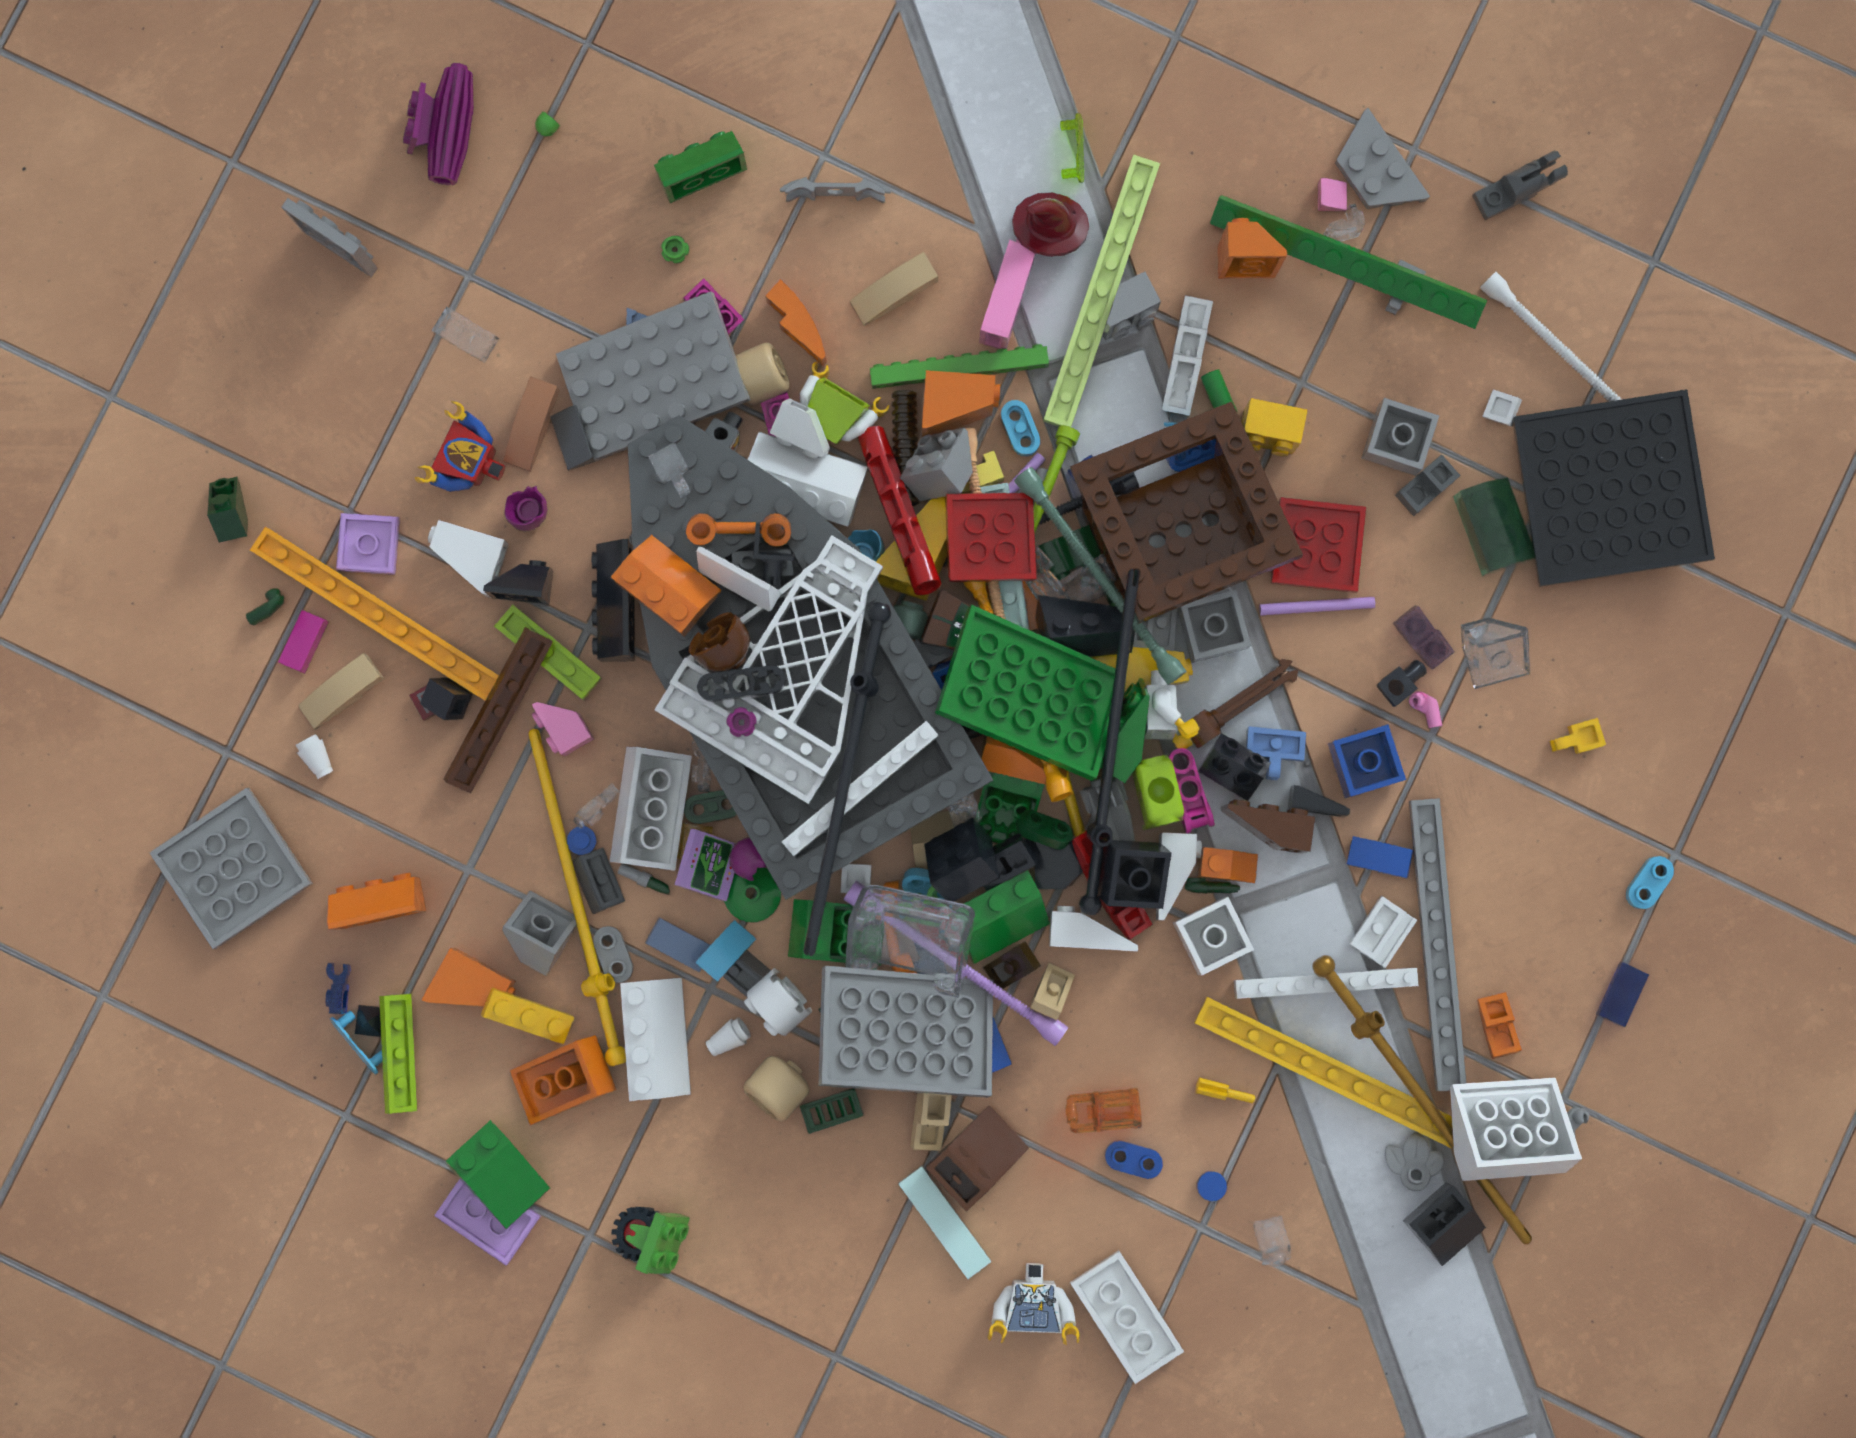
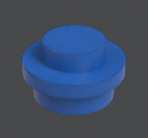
[567,826,597,855]

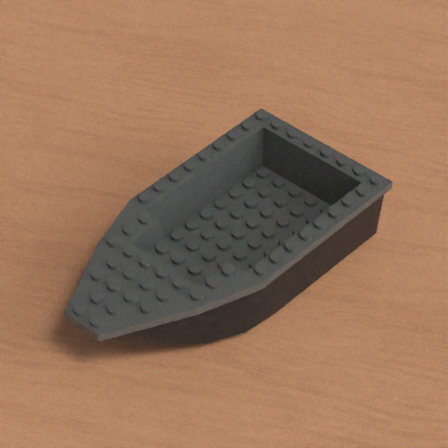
[628,415,993,900]

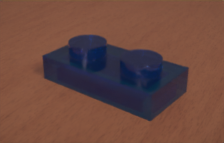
[1596,962,1649,1027]

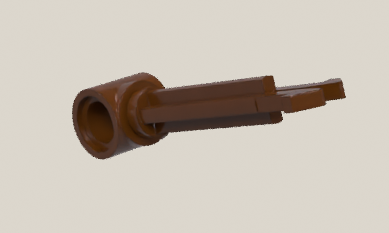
[1190,659,1298,749]

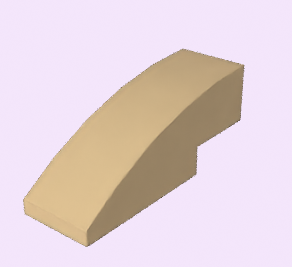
[850,252,938,326]
[298,653,384,730]

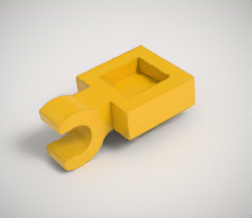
[1549,718,1606,754]

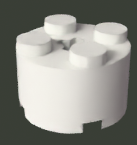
[744,968,812,1036]

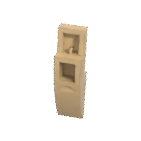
[910,1093,952,1151]

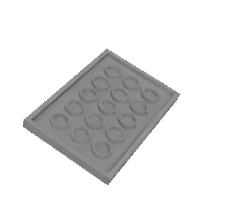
[556,291,751,462]
[818,966,993,1098]

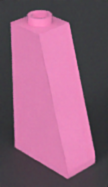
[979,239,1036,349]

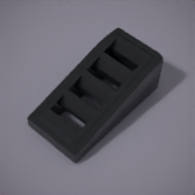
[1288,785,1350,817]

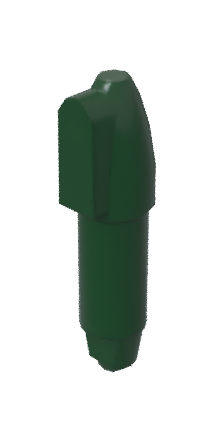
[1185,878,1240,894]

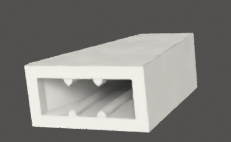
[428,520,509,598]

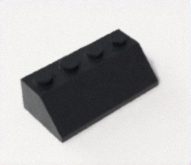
[591,539,635,662]

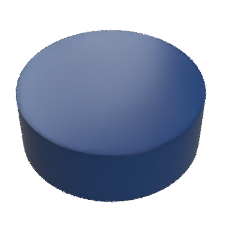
[1196,1171,1227,1201]

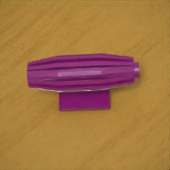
[403,63,474,185]

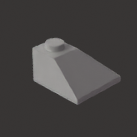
[502,891,577,976]

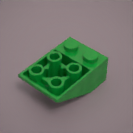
[1100,678,1150,783]
[974,771,1045,843]
[788,899,885,966]

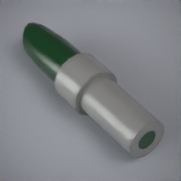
[618,864,670,895]

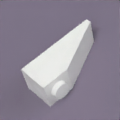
[1156,833,1202,921]
[1049,906,1138,951]

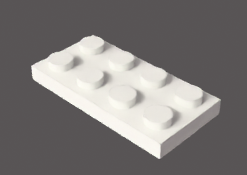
[1070,1250,1184,1384]

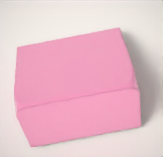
[1318,178,1347,211]

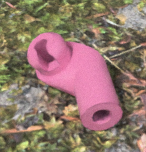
[1409,691,1443,729]

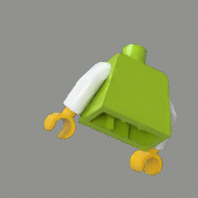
[800,361,889,444]

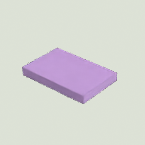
[434,1179,541,1266]

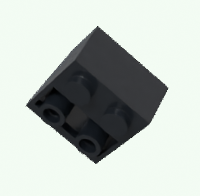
[1403,1182,1486,1266]

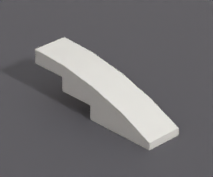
[1162,295,1213,416]

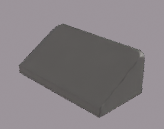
[550,405,595,471]
[572,848,625,914]
[723,950,771,998]

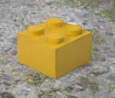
[1241,398,1308,456]

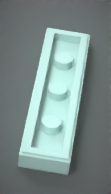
[898,1166,991,1279]

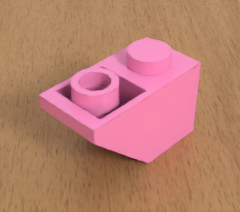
[532,702,594,757]

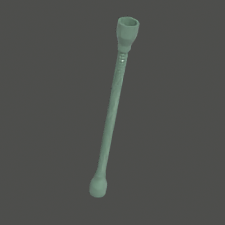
[1014,467,1187,685]

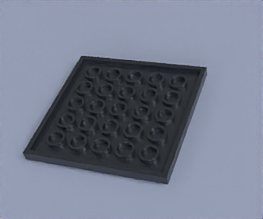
[1513,389,1715,587]

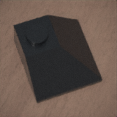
[483,560,553,605]

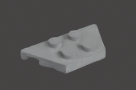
[1335,108,1430,209]

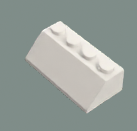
[748,432,868,527]
[610,747,692,871]
[620,978,691,1101]

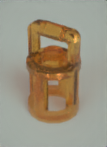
[1065,1087,1142,1133]

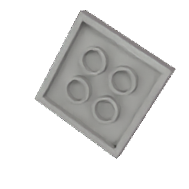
[281,198,378,277]

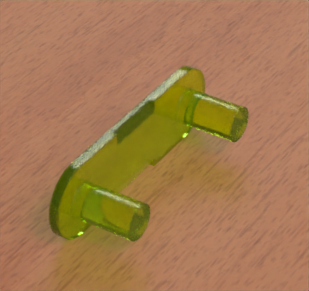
[1060,113,1084,183]

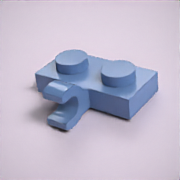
[1246,726,1306,780]

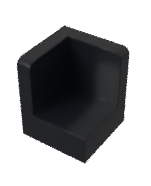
[420,678,473,720]

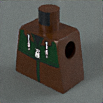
[919,590,970,650]

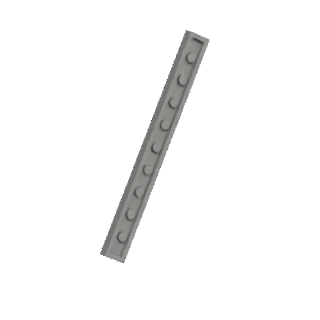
[1409,798,1466,1091]

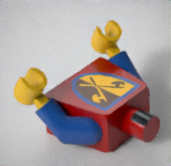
[415,401,506,492]

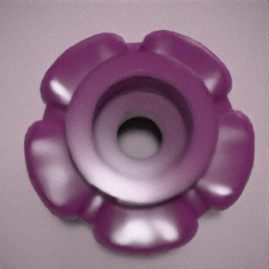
[726,707,757,737]

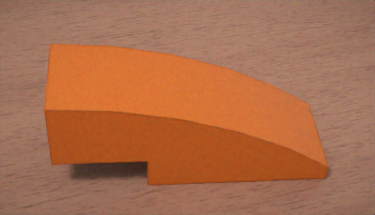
[765,279,827,366]

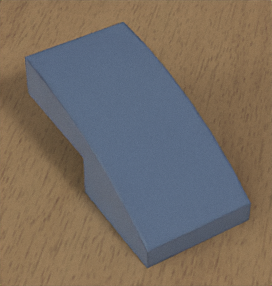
[645,917,710,972]

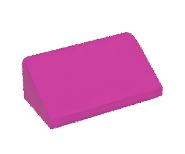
[278,610,329,674]

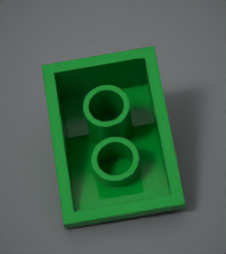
[446,1120,550,1229]

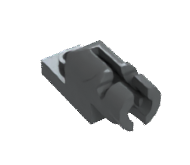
[1472,150,1568,220]

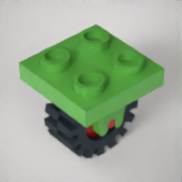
[611,1207,690,1274]

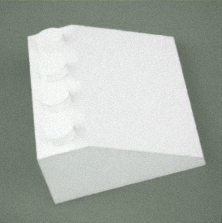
[1450,1078,1582,1181]

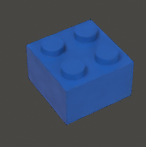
[1328,724,1406,799]

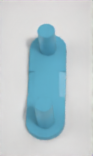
[330,1010,382,1075]

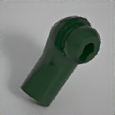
[246,588,284,626]

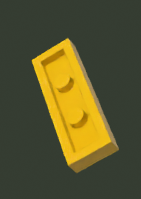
[481,988,574,1044]

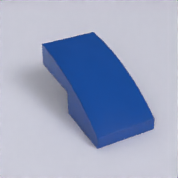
[1347,836,1414,878]

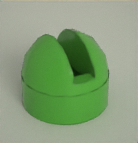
[535,111,560,137]

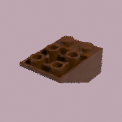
[1221,799,1315,854]
[926,1105,1029,1212]

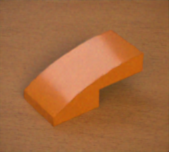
[1477,992,1522,1059]

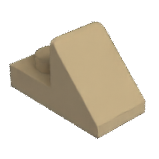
[1030,963,1075,1020]

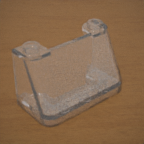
[845,885,975,998]

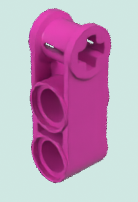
[1168,748,1215,834]

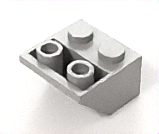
[1103,272,1161,341]
[900,428,973,501]

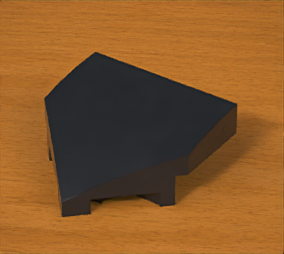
[1035,837,1083,889]

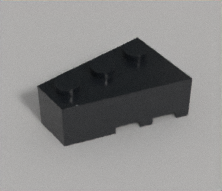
[1035,595,1136,657]

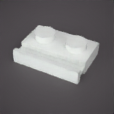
[1349,896,1417,968]

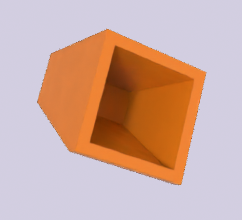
[922,370,1001,437]

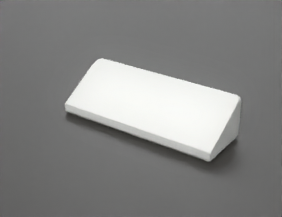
[696,547,781,611]

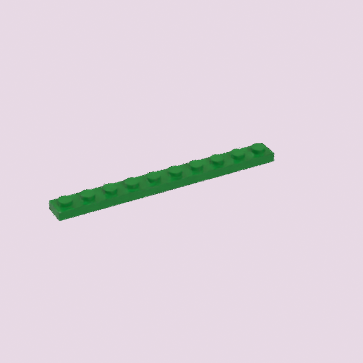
[1209,195,1487,329]

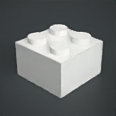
[1173,897,1254,975]

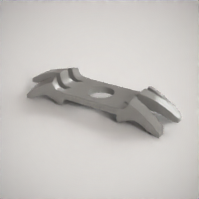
[780,177,891,203]

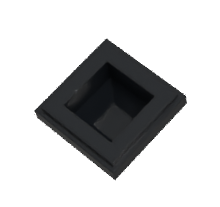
[354,1005,381,1037]

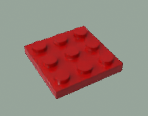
[945,493,1037,582]
[1271,497,1366,593]

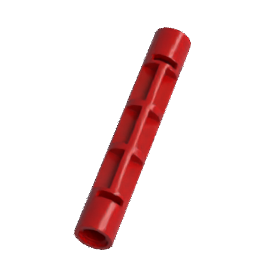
[857,426,942,596]

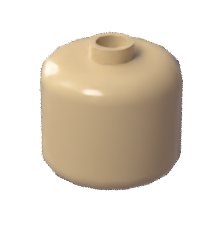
[735,343,789,405]
[743,1056,809,1121]

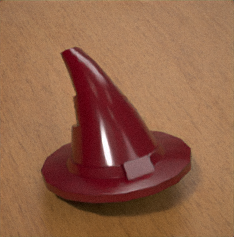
[1012,192,1089,257]

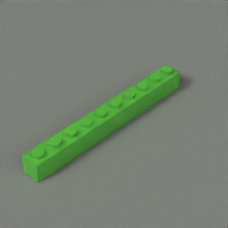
[870,344,1049,389]

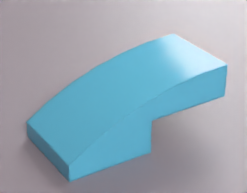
[696,920,756,982]

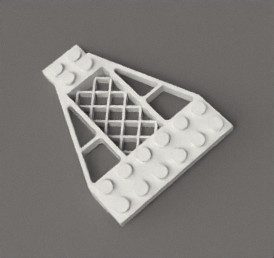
[654,535,883,804]

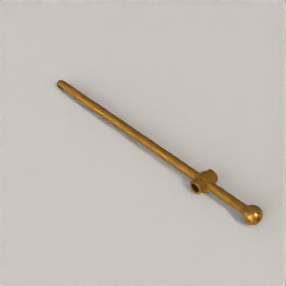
[1312,955,1532,1245]

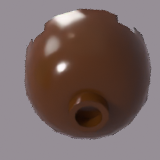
[688,612,750,672]

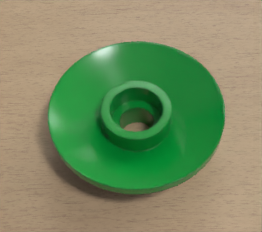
[724,868,781,922]

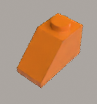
[1197,847,1258,883]

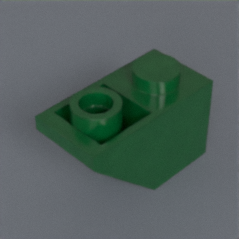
[207,477,248,543]

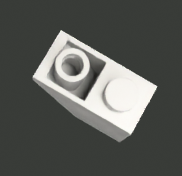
[770,398,830,459]

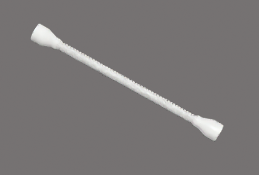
[1480,272,1622,402]

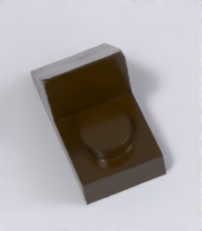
[983,941,1041,989]

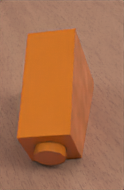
[421,948,516,1006]

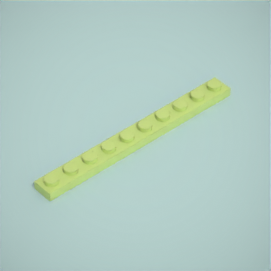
[1043,154,1160,427]

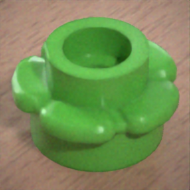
[661,236,689,263]

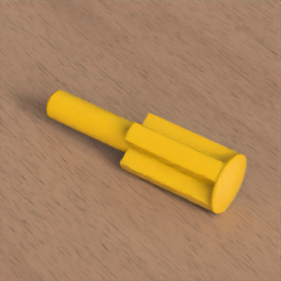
[1195,1077,1255,1103]

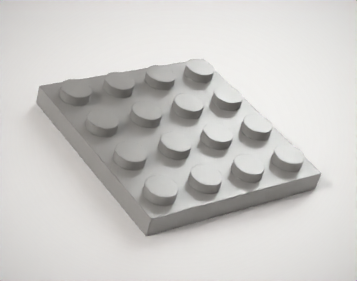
[150,788,313,949]

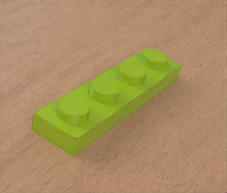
[494,604,602,700]
[379,994,417,1114]

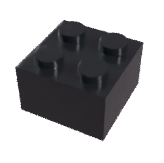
[924,817,999,904]
[1098,840,1172,909]

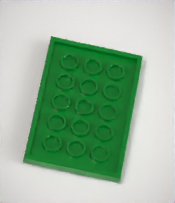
[935,605,1115,781]

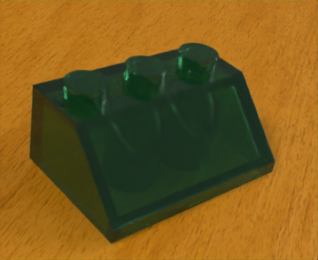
[1453,477,1535,577]

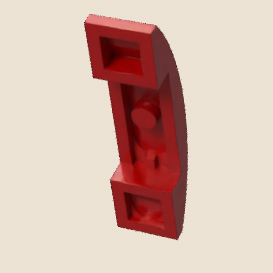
[1072,830,1153,940]

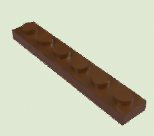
[443,627,553,793]

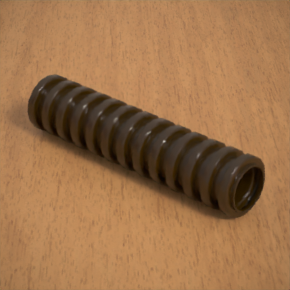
[891,390,919,506]

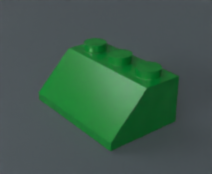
[654,131,747,203]
[947,870,1050,964]

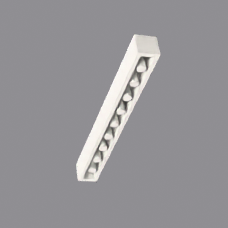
[782,721,939,857]
[1234,968,1419,999]

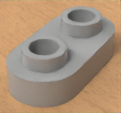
[593,926,634,983]

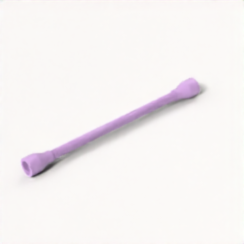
[843,880,1068,1046]

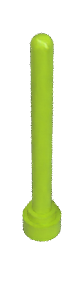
[1033,425,1080,533]

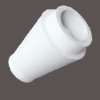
[296,734,333,779]
[706,1018,751,1057]

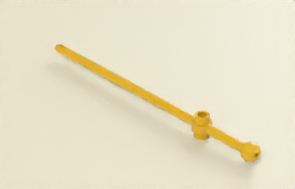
[528,729,626,1067]

